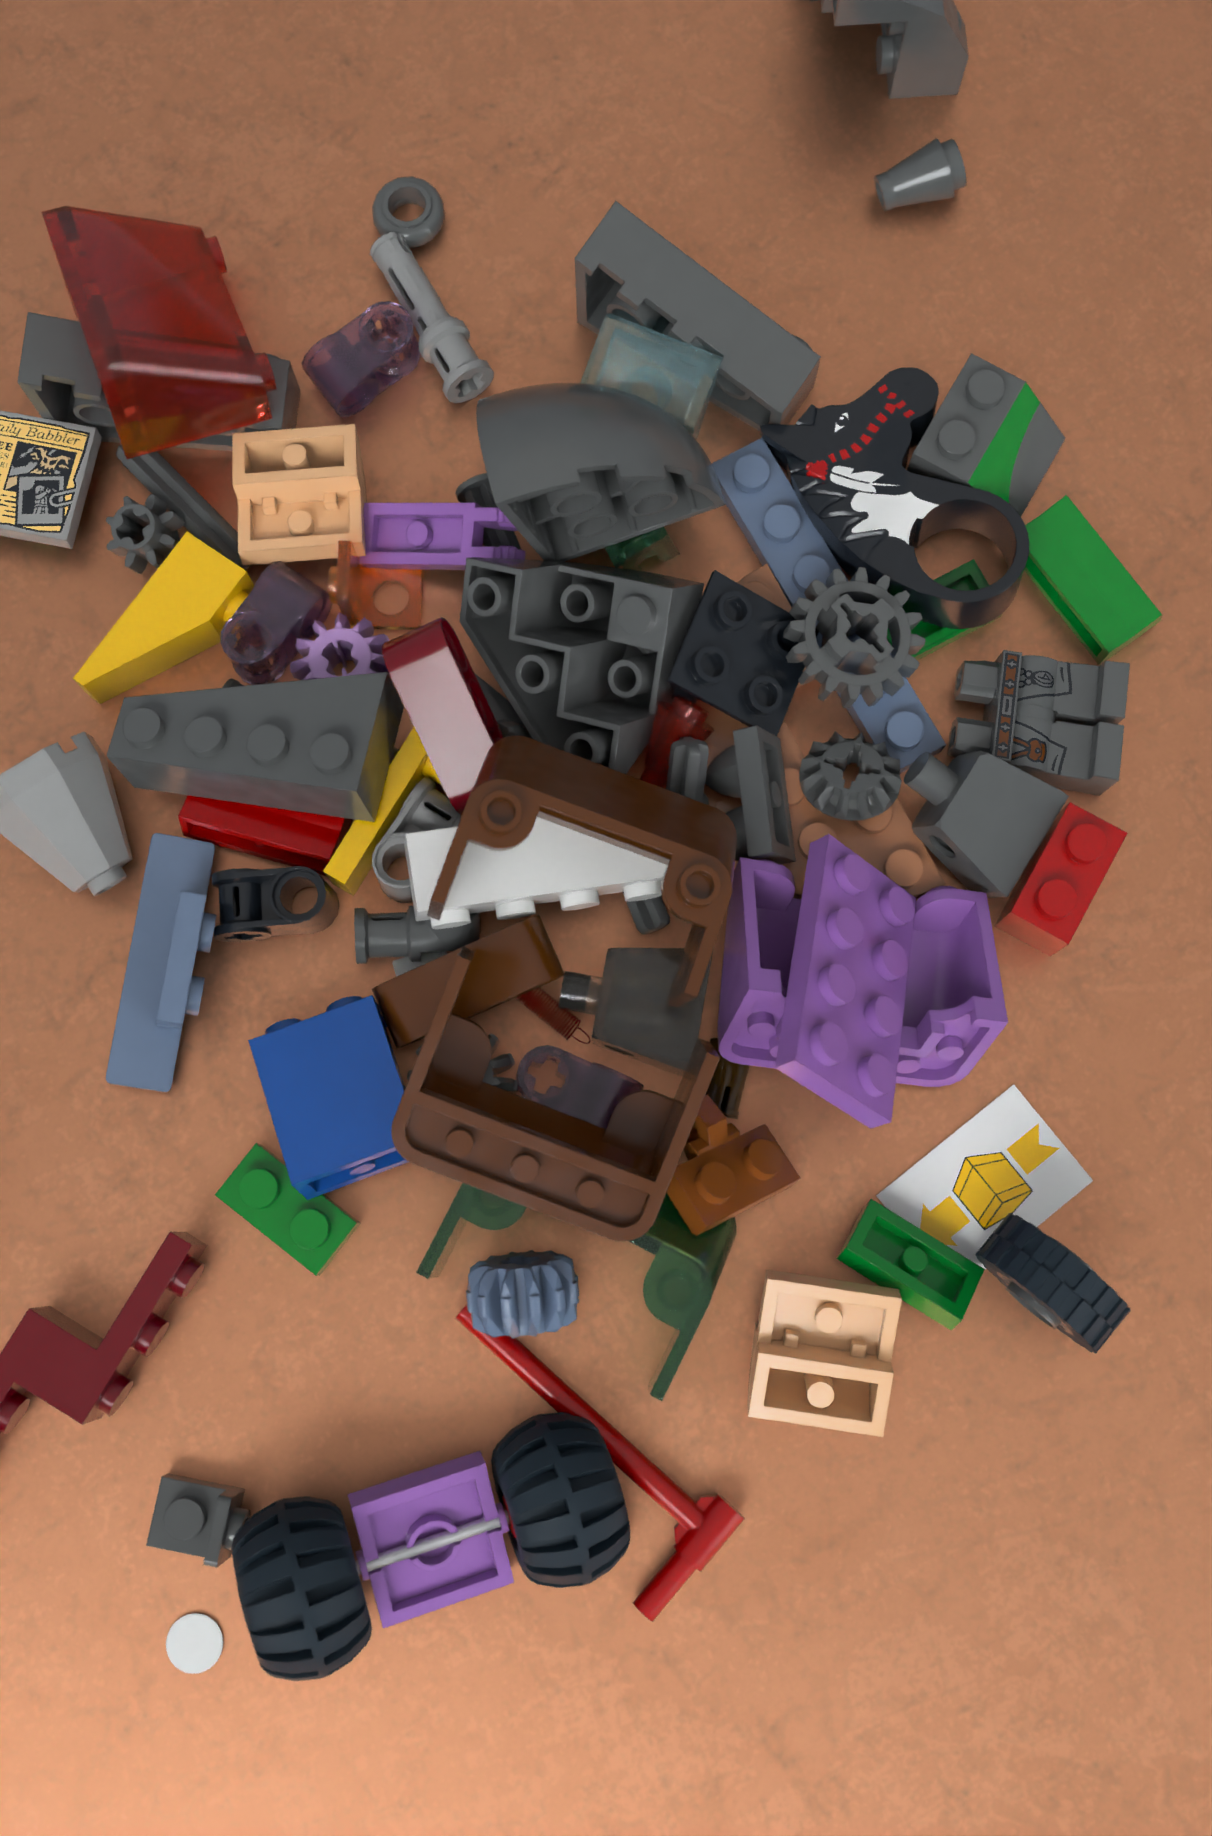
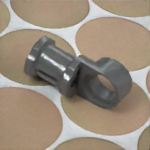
[354,906,481,964]

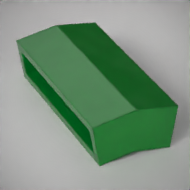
[1024,495,1162,665]

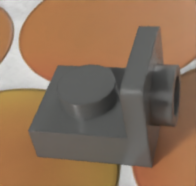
[146,1473,250,1568]

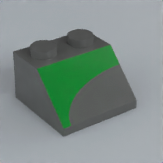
[907,353,1066,516]

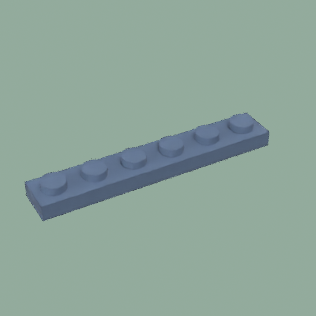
[711,438,946,774]

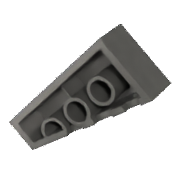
[575,201,821,431]
[17,312,300,451]
[106,672,404,822]

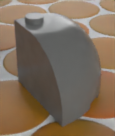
[476,383,726,562]

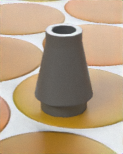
[874,138,967,211]

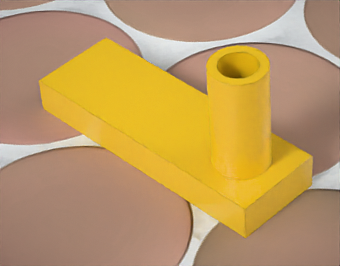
[323,727,441,896]

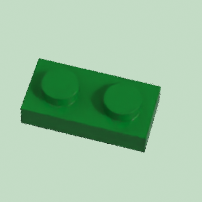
[215,1143,360,1276]
[837,1199,985,1331]

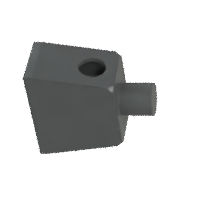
[904,751,1069,898]

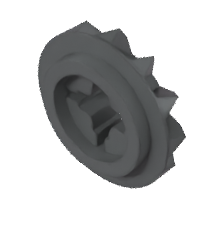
[799,731,902,821]

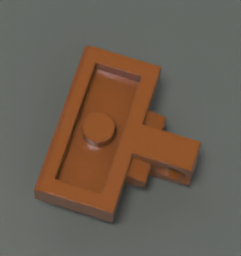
[666,1094,800,1236]

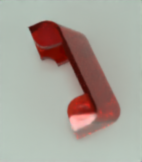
[41,205,277,459]

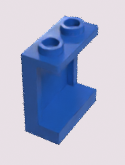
[248,995,409,1200]

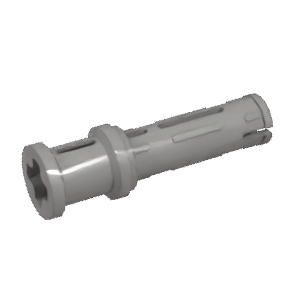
[370,232,494,403]

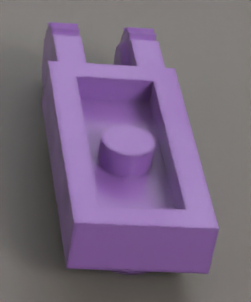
[359,503,525,570]

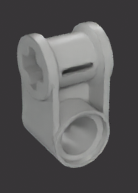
[372,777,462,903]

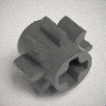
[106,494,185,574]

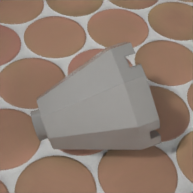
[0,732,133,896]

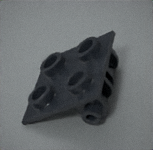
[667,570,819,737]

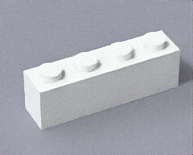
[404,817,667,929]

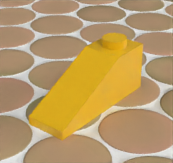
[72,531,259,704]

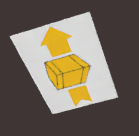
[876,1084,1093,1269]

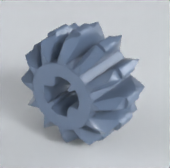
[466,1250,579,1339]

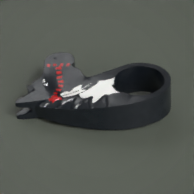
[760,368,1029,629]

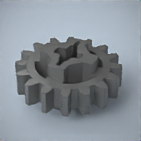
[783,567,925,708]

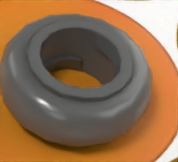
[372,176,445,248]

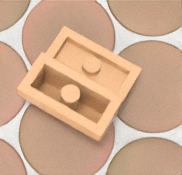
[232,424,367,565]
[748,1269,902,1437]

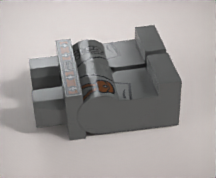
[947,650,1130,796]

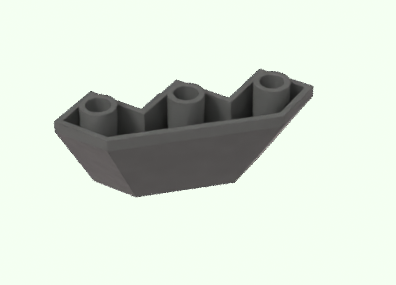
[810,0,969,99]
[459,557,704,774]

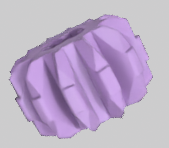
[290,612,390,680]

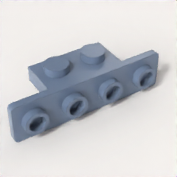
[106,833,216,1092]

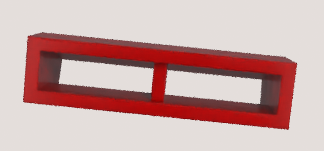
[178,795,353,876]

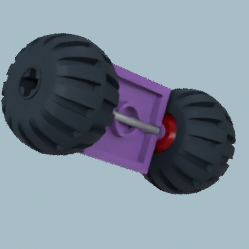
[232,1412,630,1681]

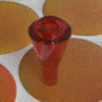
[640,696,714,788]

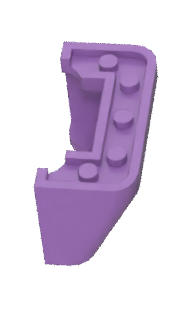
[717,858,1008,1087]

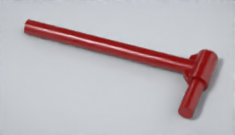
[455,1305,745,1622]

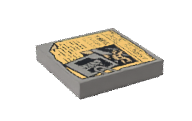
[0,410,102,549]

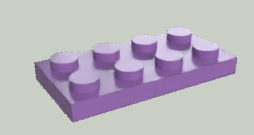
[775,834,916,1129]

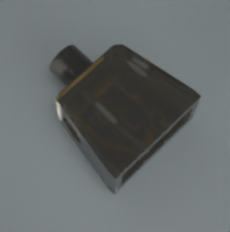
[559,948,713,1076]

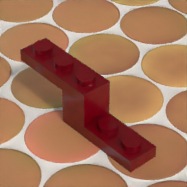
[0,1231,207,1434]

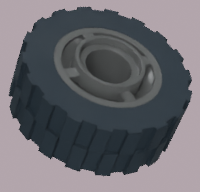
[975,1213,1130,1354]

